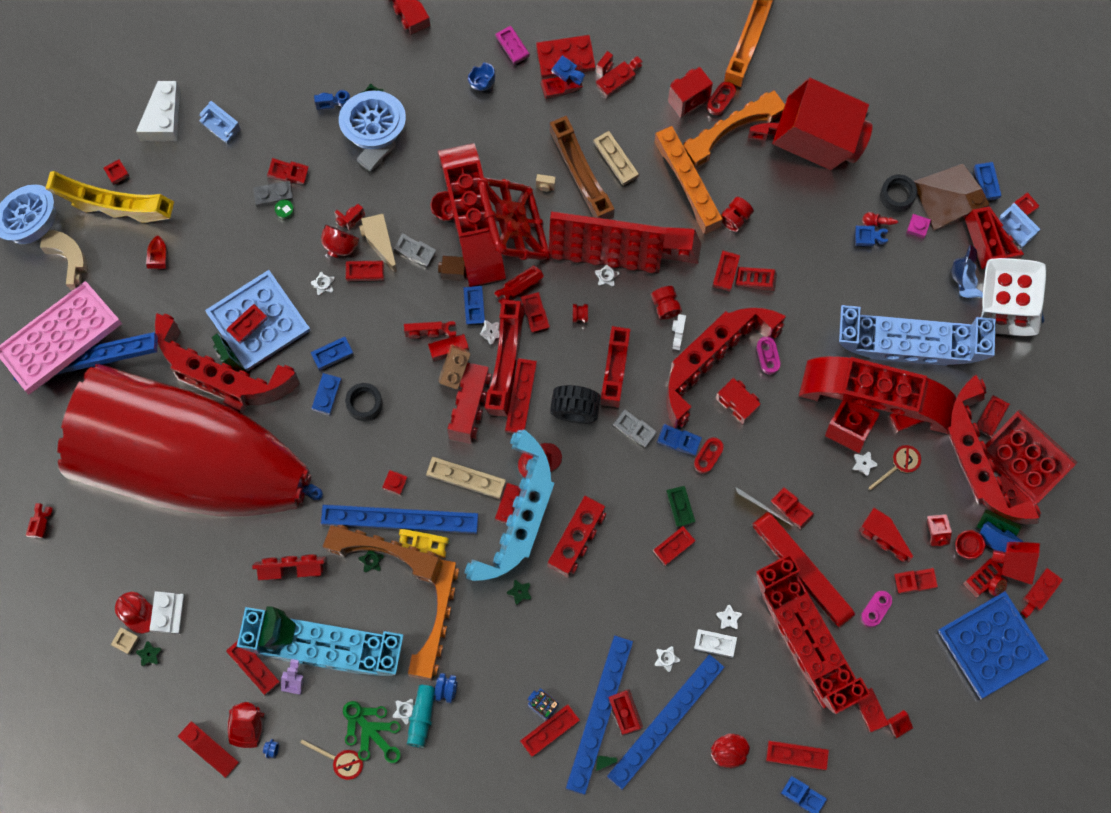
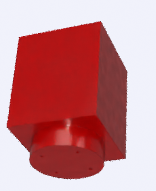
[772,77,873,170]

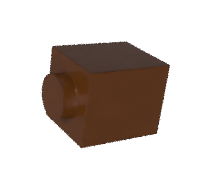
[438,256,465,281]

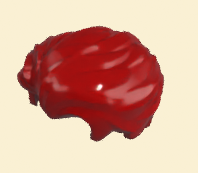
[711,734,750,768]

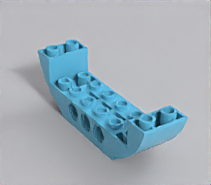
[464,429,554,581]
[237,607,403,676]

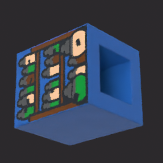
[527,688,559,721]

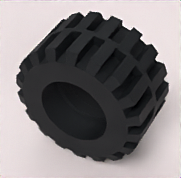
[550,385,601,423]

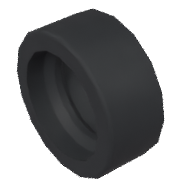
[880,174,917,212]
[345,383,383,421]

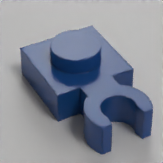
[855,226,888,246]

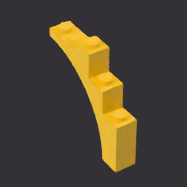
[45,171,174,223]

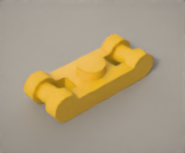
[399,529,449,558]

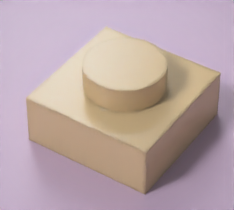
[536,174,556,192]
[111,628,139,655]

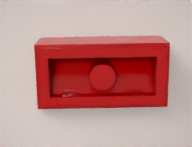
[428,334,469,362]
[608,689,643,735]

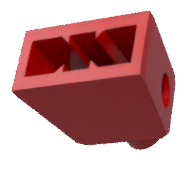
[991,542,1040,585]

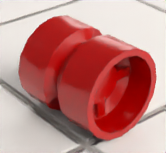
[721,197,754,232]
[651,286,682,320]

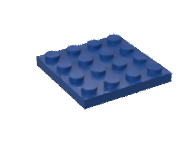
[938,591,1049,700]

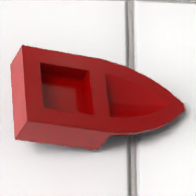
[146,236,167,269]

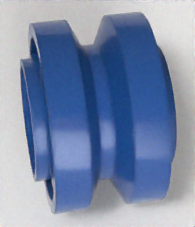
[435,673,458,704]

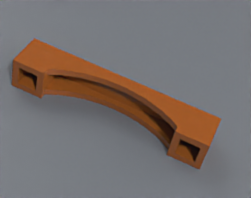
[550,116,615,219]
[323,525,443,584]

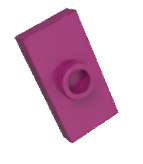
[495,26,530,65]

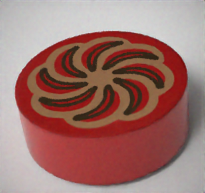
[989,576,1007,596]

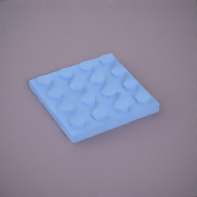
[205,270,311,371]

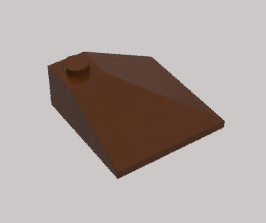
[914,164,989,231]

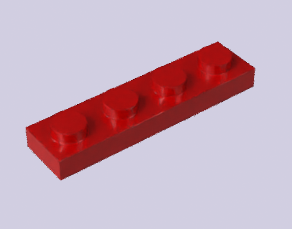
[505,358,537,434]

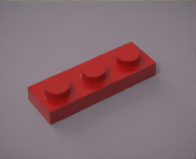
[226,640,281,696]
[520,704,580,757]
[766,741,829,771]

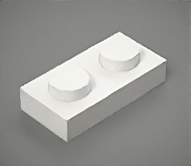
[694,629,737,658]

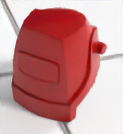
[228,702,265,748]

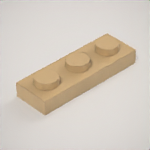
[593,131,639,186]

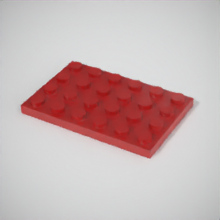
[548,211,666,273]

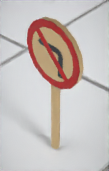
[869,445,921,490]
[301,740,363,780]

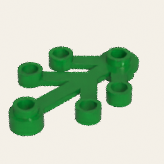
[343,701,401,764]

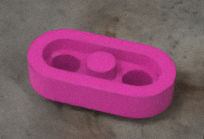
[756,337,780,375]
[861,591,892,628]

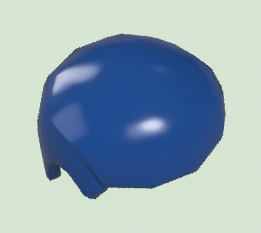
[468,62,496,91]

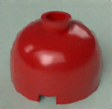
[321,225,359,258]

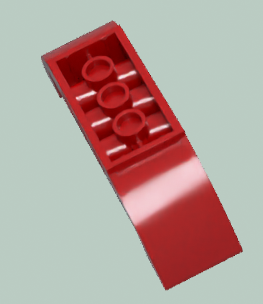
[437,143,506,287]
[666,308,786,429]
[155,313,300,407]
[799,356,956,434]
[948,375,1041,524]
[756,553,871,714]

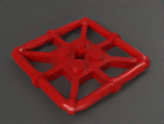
[477,178,550,260]

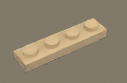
[426,457,506,499]

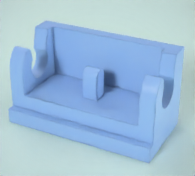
[199,101,241,144]
[999,203,1040,249]

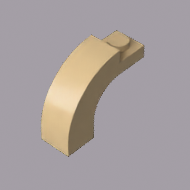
[40,230,88,291]

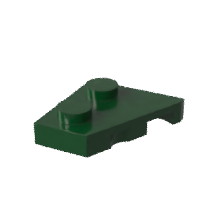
[211,333,250,375]

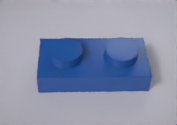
[974,162,1002,201]
[311,337,354,371]
[311,373,342,415]

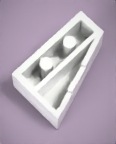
[136,81,180,141]

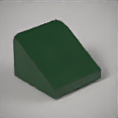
[596,756,618,773]

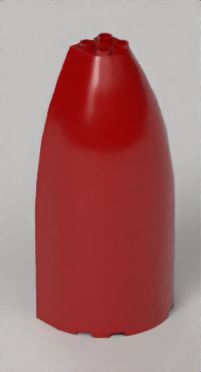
[57,364,312,517]

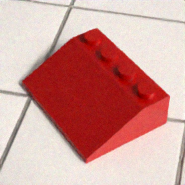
[985,410,1078,504]

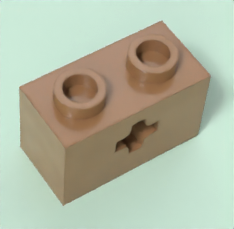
[438,345,470,389]

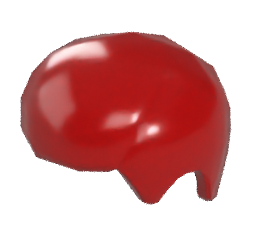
[430,191,454,221]
[955,530,985,560]

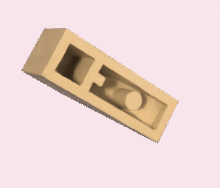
[359,214,397,272]

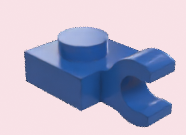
[551,55,585,85]

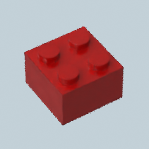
[668,67,713,118]
[825,401,880,453]

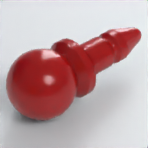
[862,212,898,227]

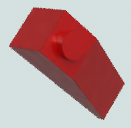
[177,721,239,778]

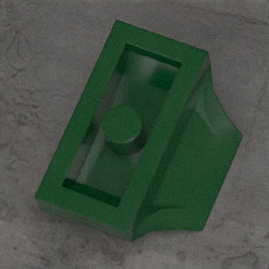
[258,606,296,650]

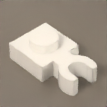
[672,314,686,350]

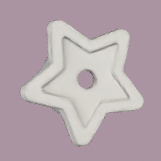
[595,265,619,287]
[311,272,335,295]
[480,320,499,345]
[853,452,877,476]
[716,605,742,629]
[655,646,680,672]
[393,699,413,725]

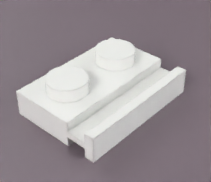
[150,591,184,634]

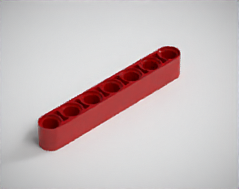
[752,511,855,628]

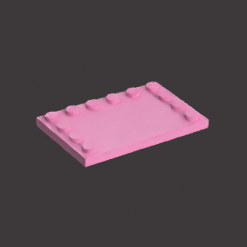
[0,281,122,395]

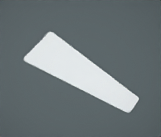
[736,487,794,526]

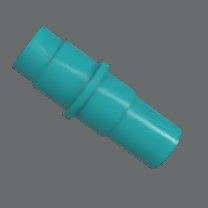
[407,685,435,748]

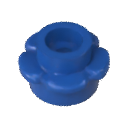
[263,739,279,759]

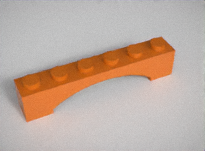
[724,0,774,87]
[683,90,785,169]
[654,126,722,235]
[408,559,459,681]

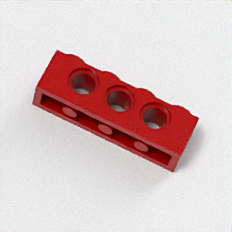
[547,496,607,577]

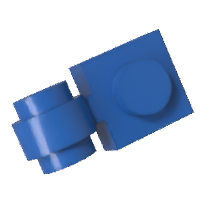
[314,90,350,110]

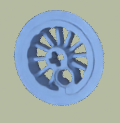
[339,91,406,149]
[0,185,56,244]

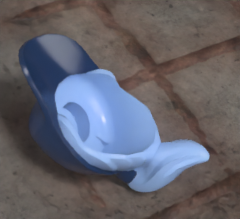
[951,245,983,298]

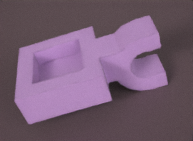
[281,659,303,695]

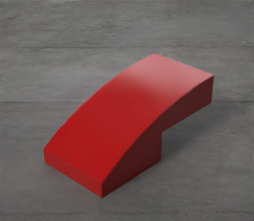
[541,77,583,99]
[748,123,779,141]
[267,158,309,184]
[520,292,550,333]
[771,487,814,529]
[894,568,938,594]

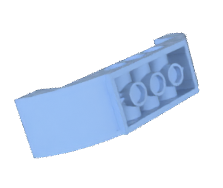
[839,305,996,366]

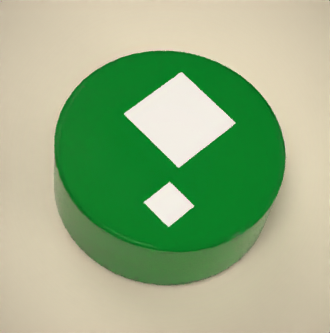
[275,200,294,219]

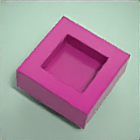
[907,214,931,238]

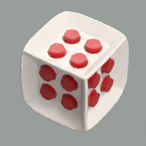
[981,258,1047,336]

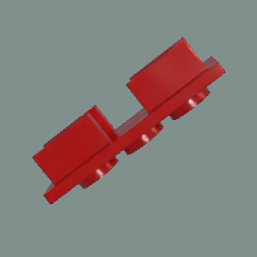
[252,554,327,580]

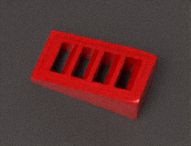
[736,267,777,291]
[963,558,1002,598]

